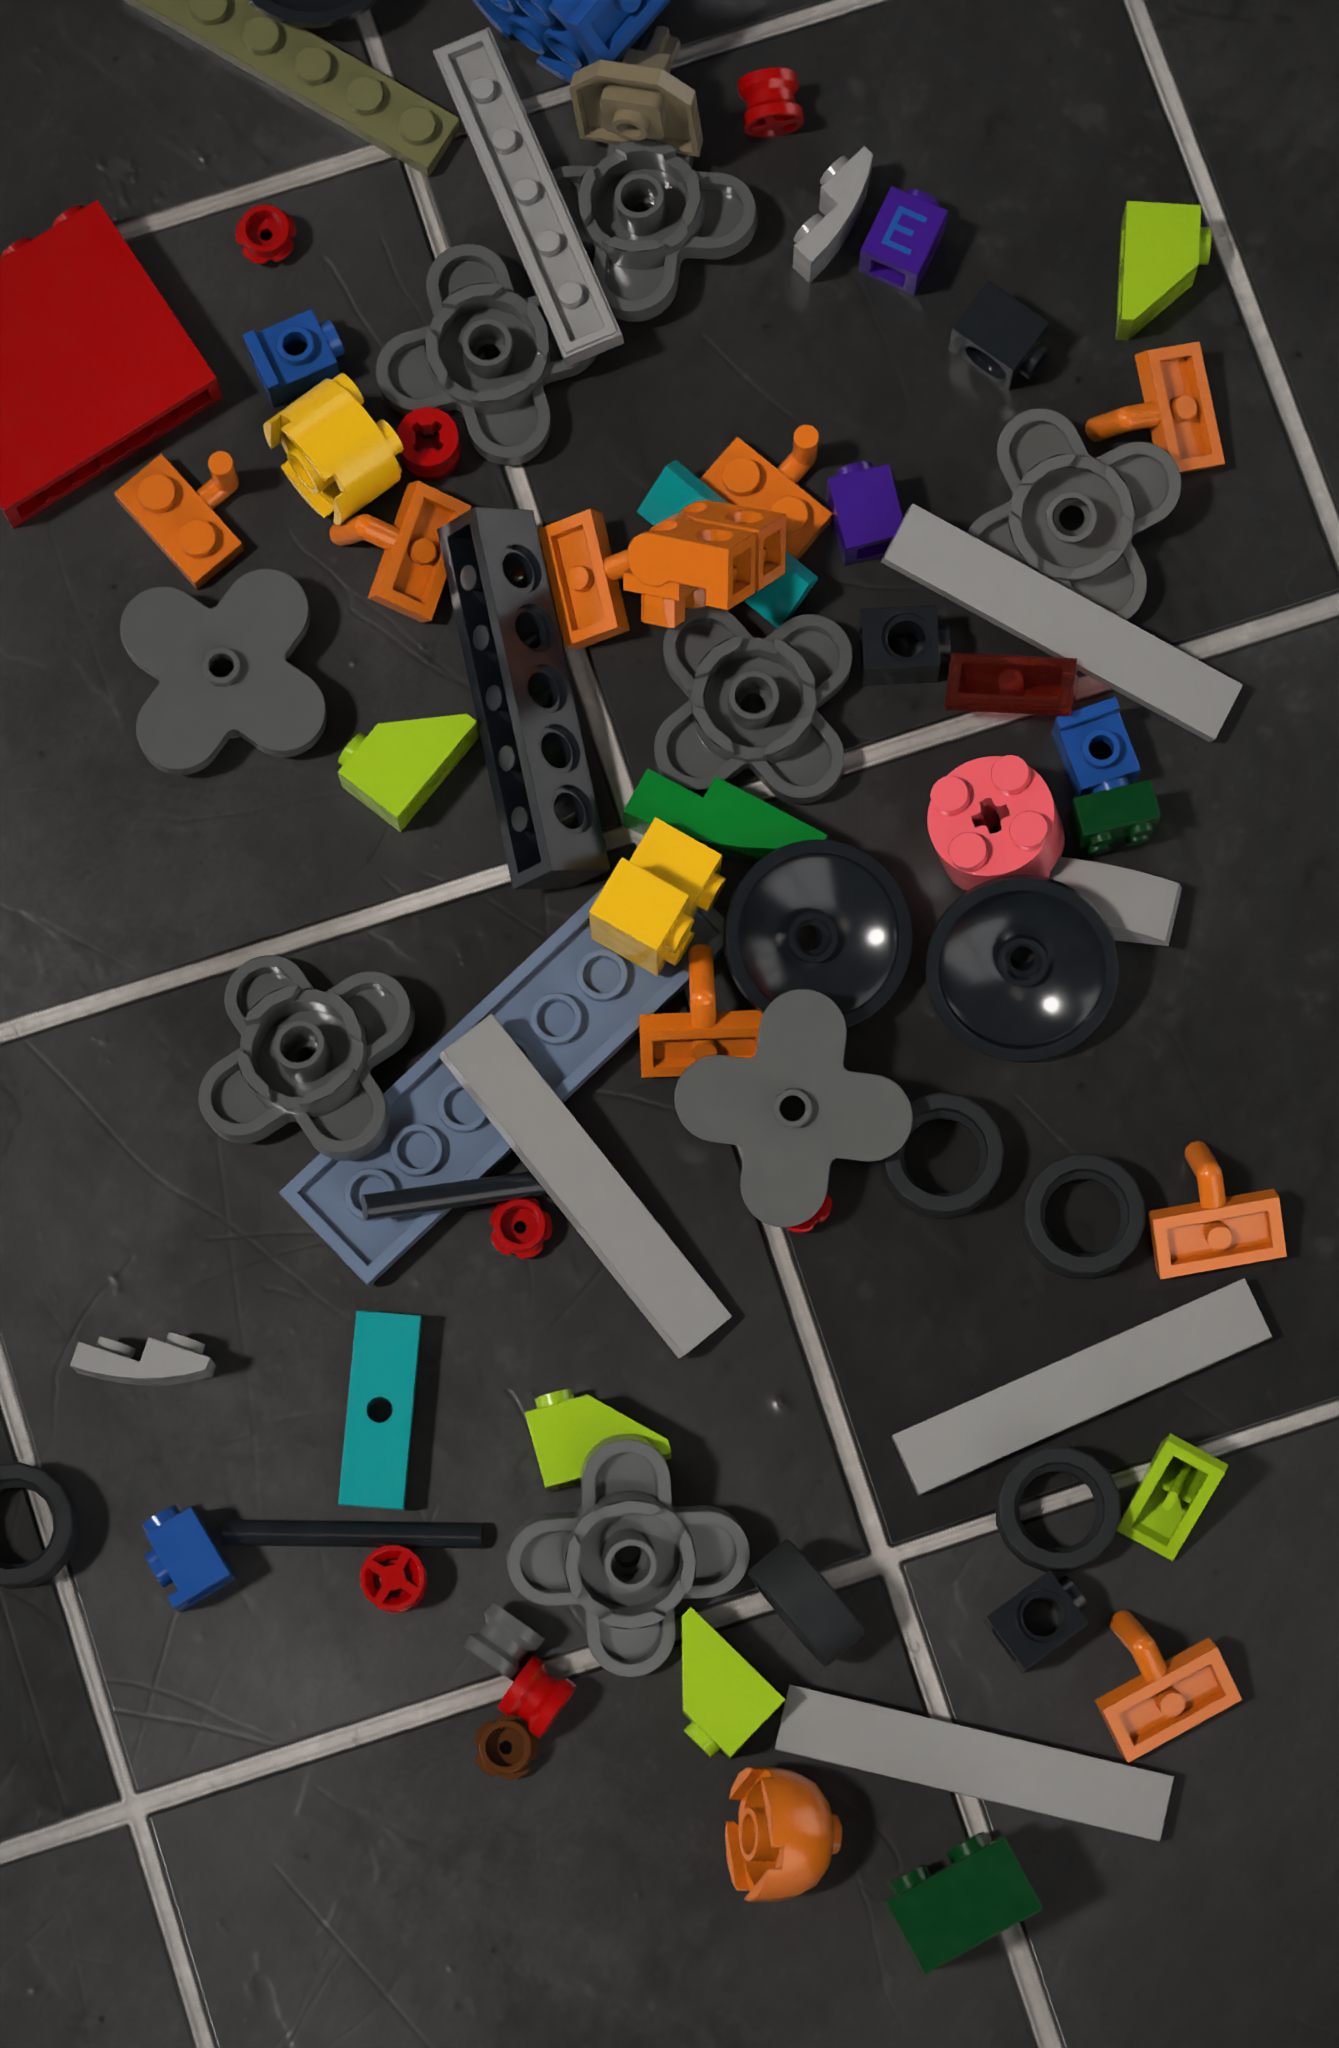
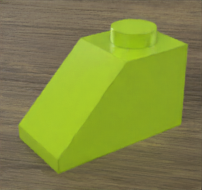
[1116,201,1211,341]
[338,713,480,833]
[525,1389,672,1493]
[682,1607,786,1759]

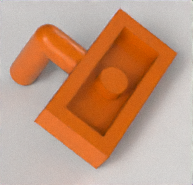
[1085,341,1225,474]
[700,425,833,560]
[114,451,244,590]
[330,481,471,623]
[537,508,630,650]
[639,944,763,1078]
[1148,1141,1287,1279]
[1094,1610,1242,1763]

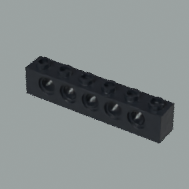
[437,507,610,890]

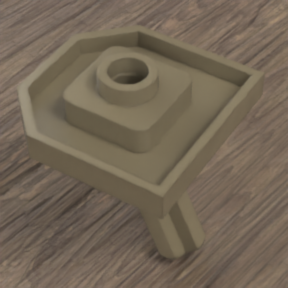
[570,26,703,157]

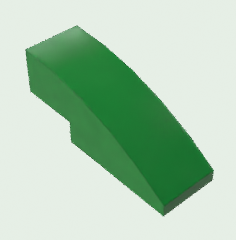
[623,768,828,862]

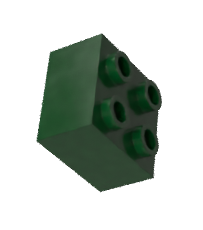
[881,1831,1044,1974]

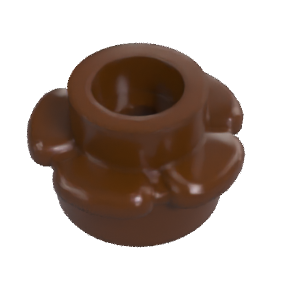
[474,1715,539,1780]

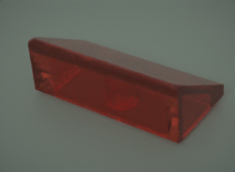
[944,653,1079,716]

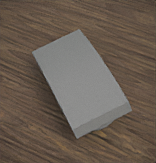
[793,146,873,283]
[1049,857,1182,946]
[70,1332,216,1386]

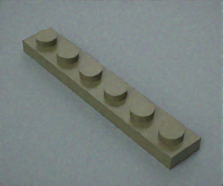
[123,0,461,177]

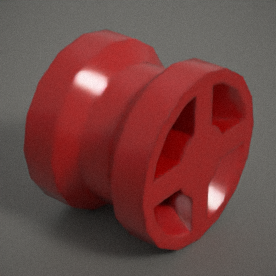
[737,67,804,138]
[397,407,461,482]
[360,1545,428,1613]
[497,1655,577,1739]

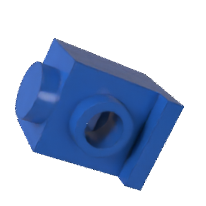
[242,308,345,408]
[1051,697,1141,797]
[142,1505,236,1613]

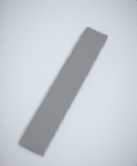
[433,27,624,367]
[880,504,1243,742]
[438,1013,732,1359]
[891,1278,1272,1496]
[774,1684,1174,1842]

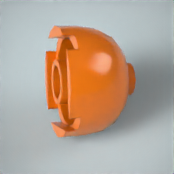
[725,1767,842,1902]

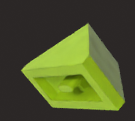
[1116,1433,1229,1561]

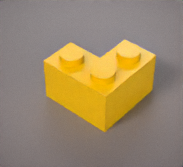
[589,817,726,977]

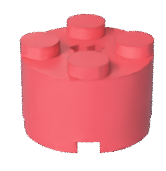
[927,755,1065,891]

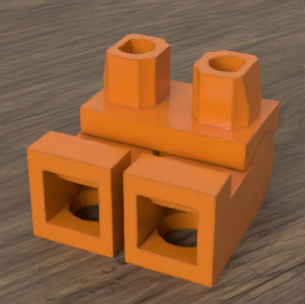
[623,500,786,628]

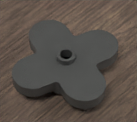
[552,139,758,322]
[376,244,597,465]
[967,408,1181,620]
[120,569,327,775]
[654,606,852,804]
[198,955,415,1161]
[674,989,913,1228]
[506,1434,750,1677]

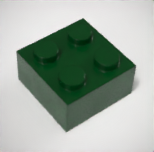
[1067,779,1161,856]

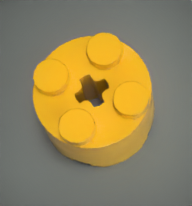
[263,373,403,525]

